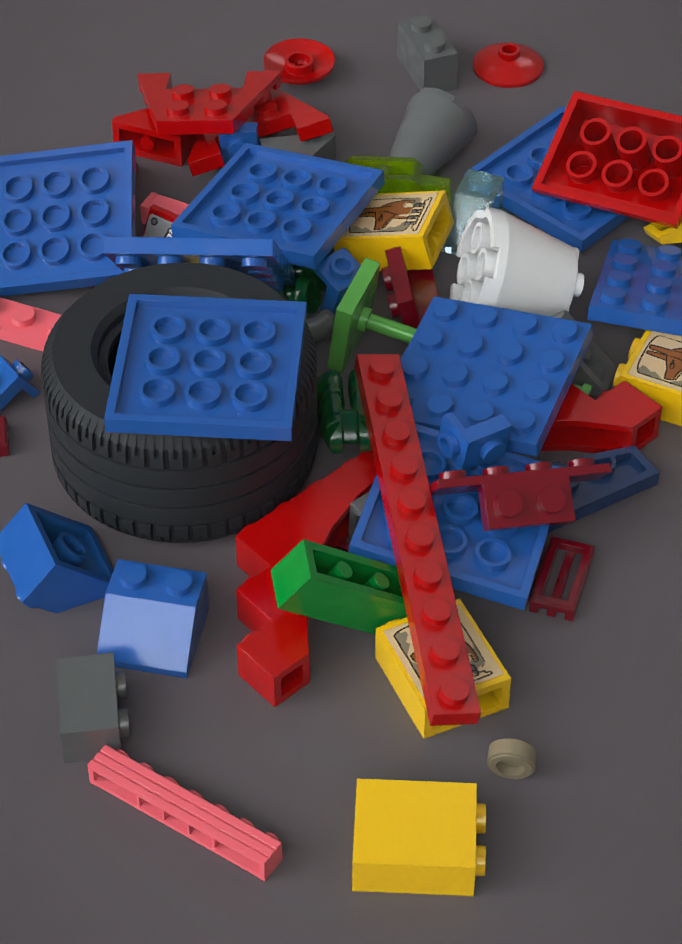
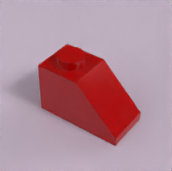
[112,108,197,167]

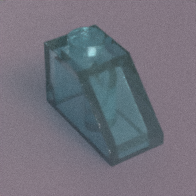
[442,169,505,255]

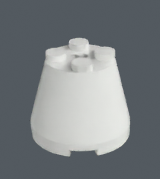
[450,207,584,317]

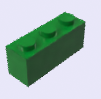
[271,539,407,635]

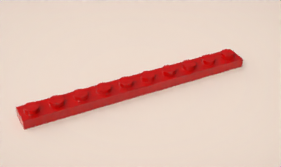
[354,354,481,726]

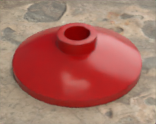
[263,38,335,85]
[473,42,544,88]

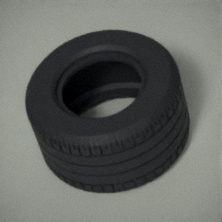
[41,262,318,543]

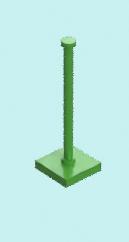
[327,258,593,396]

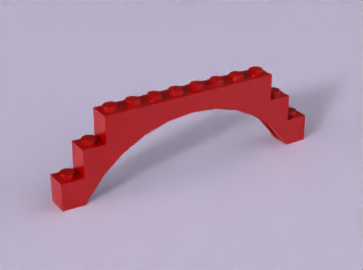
[235,381,662,707]

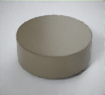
[487,738,537,779]

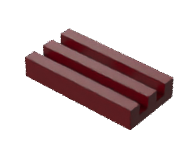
[529,536,595,622]

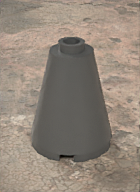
[384,87,477,191]

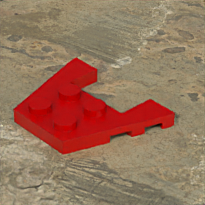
[137,71,281,135]
[187,88,333,177]

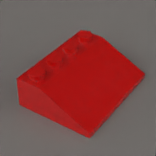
[532,91,682,229]

